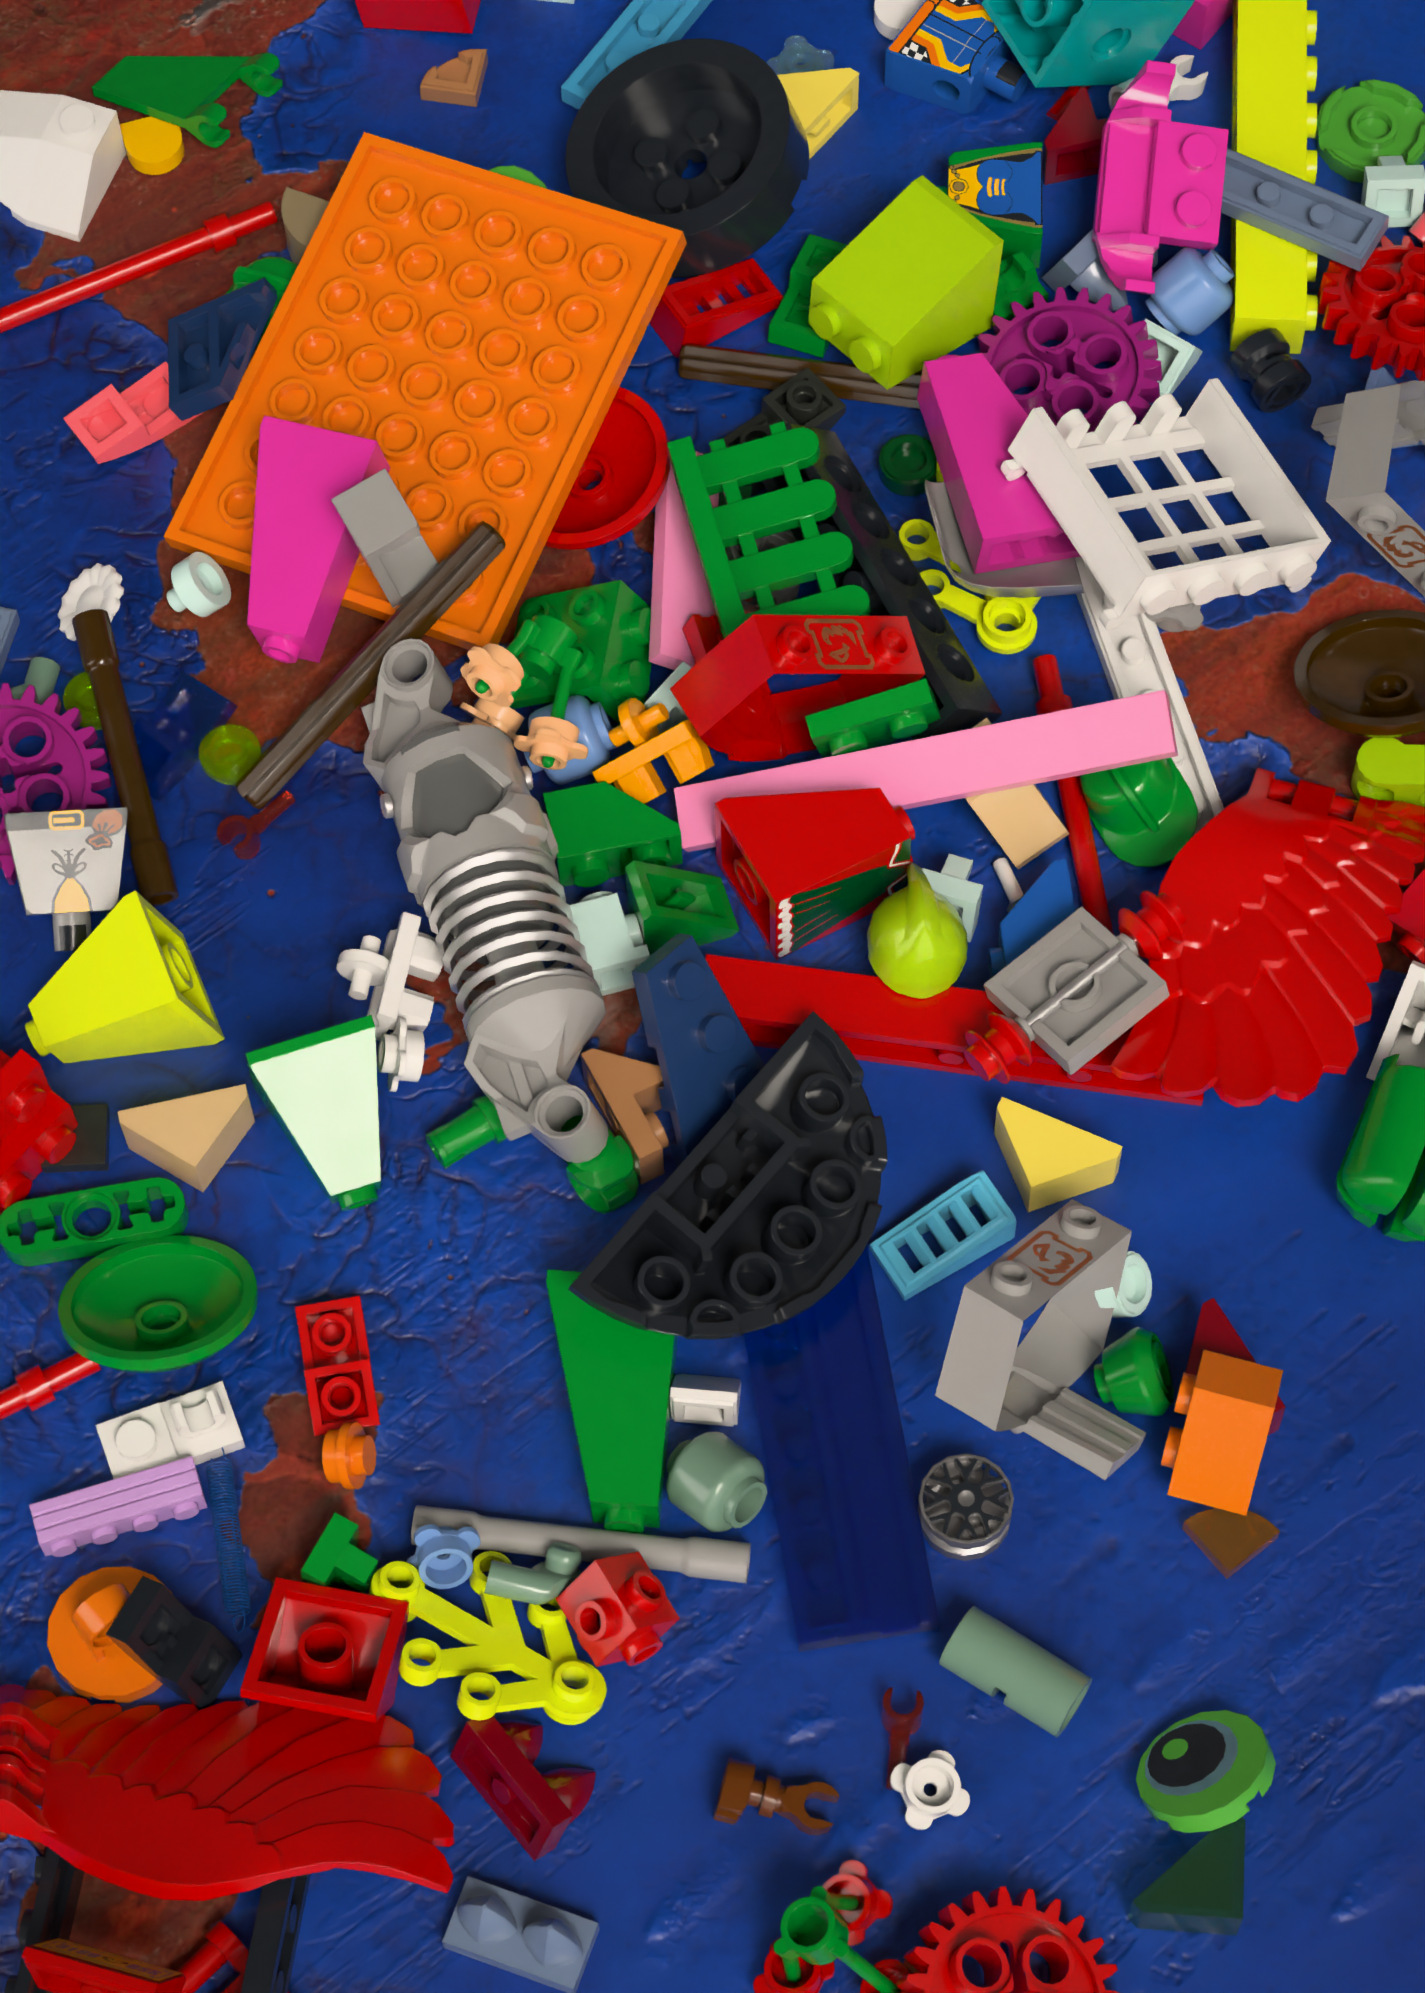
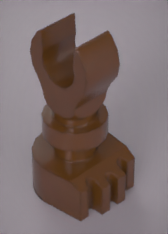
[713,1757,840,1836]

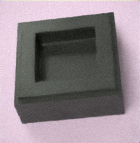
[41,1104,110,1173]

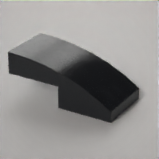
[106,1576,243,1710]

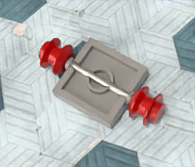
[964,890,1186,1084]

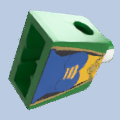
[936,142,1043,268]

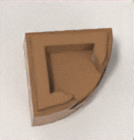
[420,49,488,107]

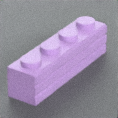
[29,1456,208,1557]

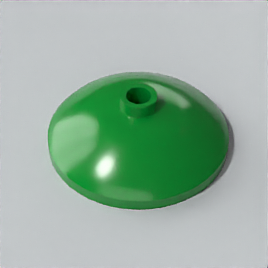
[58,1235,258,1373]

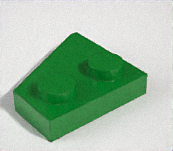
[805,678,941,758]

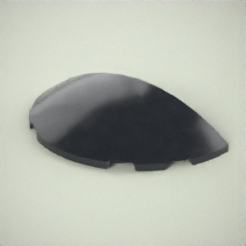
[568,1011,888,1340]

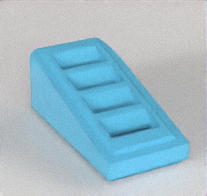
[869,1170,1017,1301]

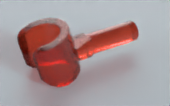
[217,790,295,860]
[881,1687,924,1790]

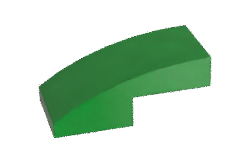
[768,234,847,358]

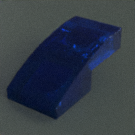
[107,670,238,802]

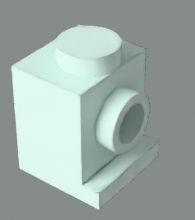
[569,891,650,996]

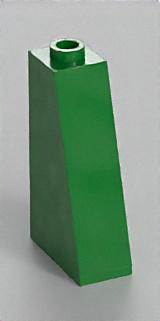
[546,1269,678,1533]

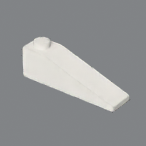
[0,90,126,242]

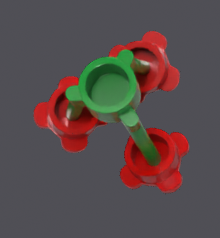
[753,1860,919,1993]

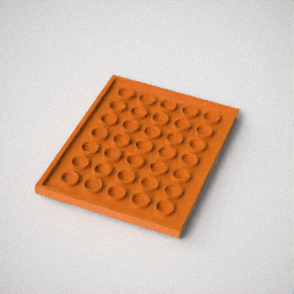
[163,132,687,650]

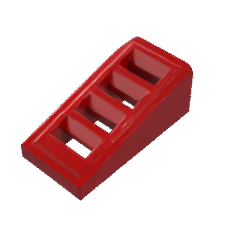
[650,258,783,358]

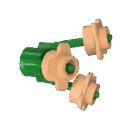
[459,614,588,770]

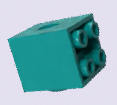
[981,0,1195,88]

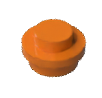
[322,1422,376,1490]

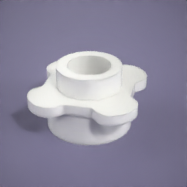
[378,1017,425,1092]
[890,1750,970,1830]

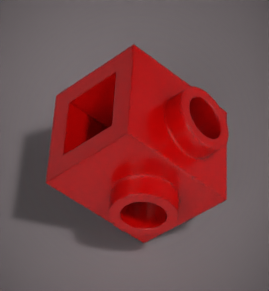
[556,1551,680,1667]

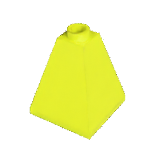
[25,890,225,1063]

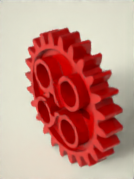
[1317,236,1425,381]
[896,1886,1120,1993]

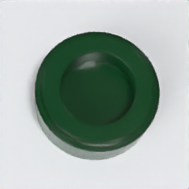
[879,434,937,496]

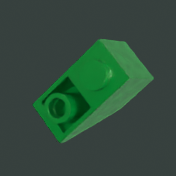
[543,781,683,887]

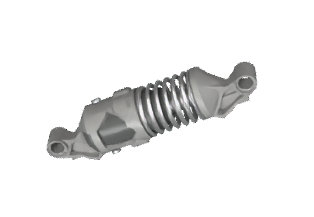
[361,638,609,1163]

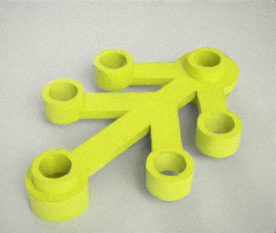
[899,461,1042,654]
[369,1551,607,1725]

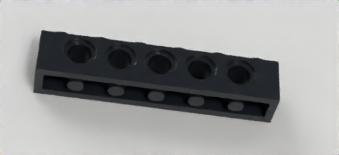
[762,423,1003,740]

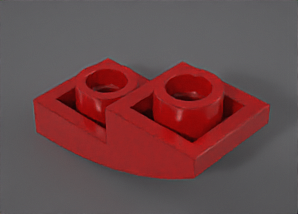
[295,1296,381,1436]

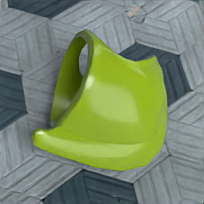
[867,862,968,999]

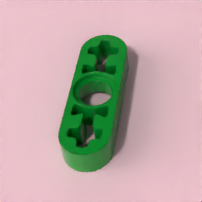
[0,1177,189,1267]

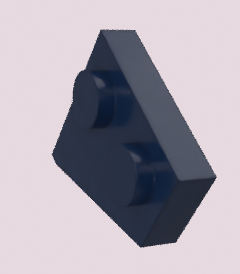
[168,277,277,421]

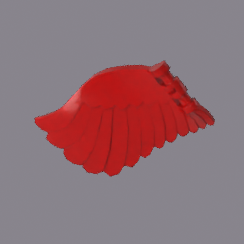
[0,1684,454,1901]

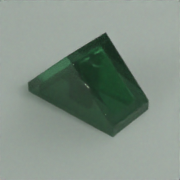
[1127,1817,1245,1935]

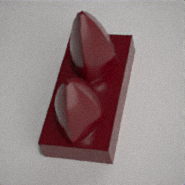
[450,1716,596,1862]

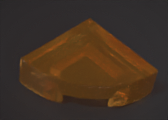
[1182,1508,1280,1579]

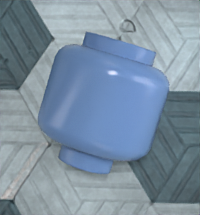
[1145,247,1235,336]
[523,694,617,785]

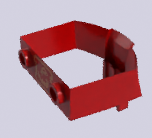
[670,614,925,762]

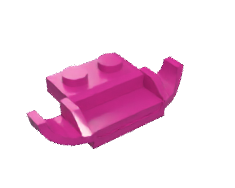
[1092,60,1229,295]

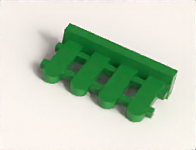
[667,421,870,639]

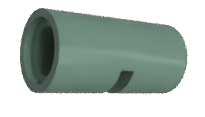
[939,1606,1092,1738]

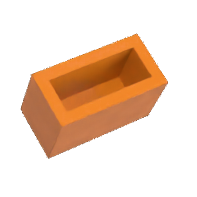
[1161,1350,1283,1516]

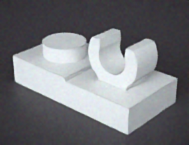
[95,1381,245,1479]

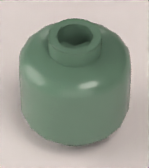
[666,1432,767,1532]

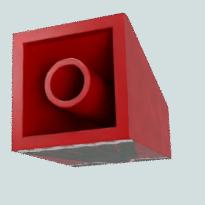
[714,788,916,960]

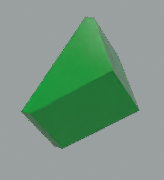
[625,860,739,956]

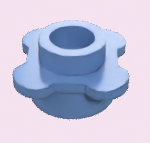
[407,1524,481,1589]

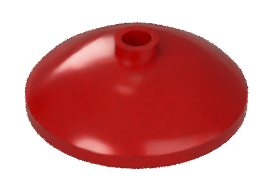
[545,387,671,550]

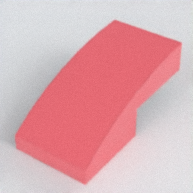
[63,361,203,464]

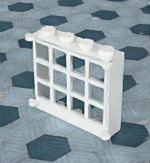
[1000,378,1331,630]

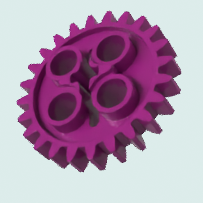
[976,287,1162,433]
[0,683,111,885]

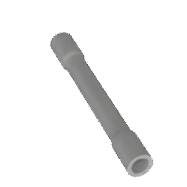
[411,1505,751,1584]

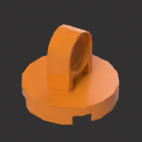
[47,1566,172,1704]

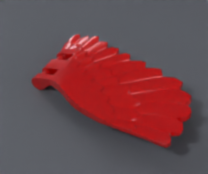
[1110,768,1425,1108]

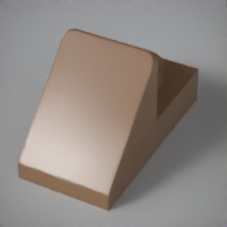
[581,1048,669,1185]

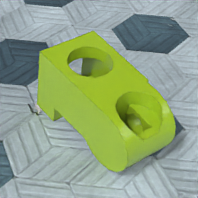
[1351,738,1425,807]

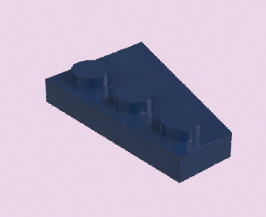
[632,933,765,1167]

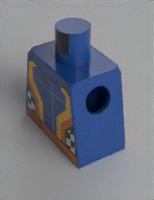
[884,0,1029,114]

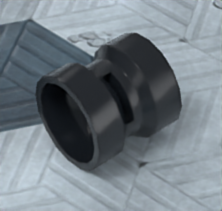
[1230,328,1311,413]

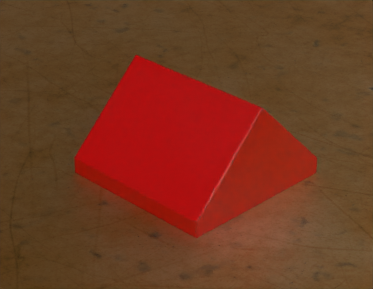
[240,1577,409,1723]

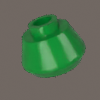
[1094,1327,1174,1416]

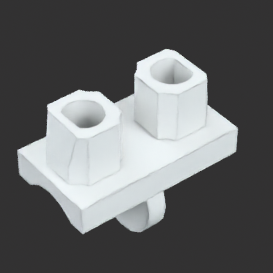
[336,912,444,1041]

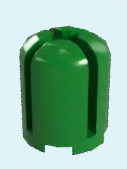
[1335,1054,1425,1242]

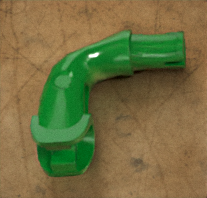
[425,1095,638,1214]

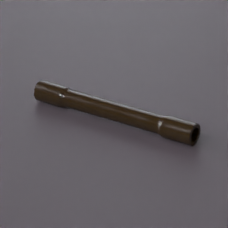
[72,609,179,907]

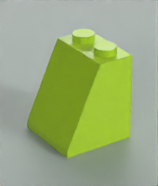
[808,175,1004,390]

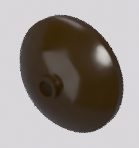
[1294,610,1425,738]

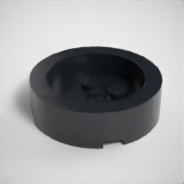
[565,38,809,277]

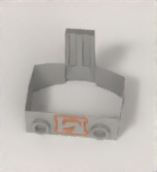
[1311,380,1425,597]
[935,1199,1146,1480]

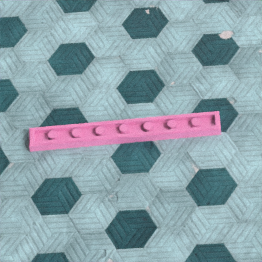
[674,690,1178,852]

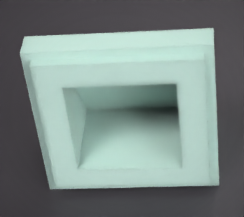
[1145,318,1203,396]

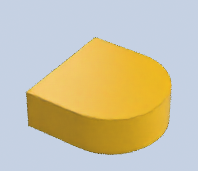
[120,116,185,175]

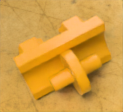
[592,698,715,804]

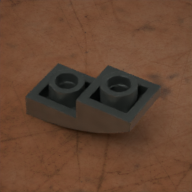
[724,367,846,495]

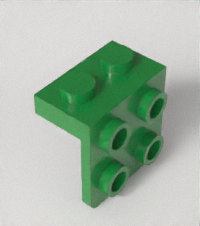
[511,580,652,725]

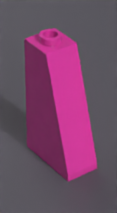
[917,353,1081,574]
[247,415,390,663]

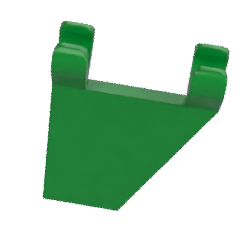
[92,53,283,148]

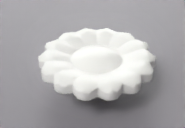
[57,563,124,641]

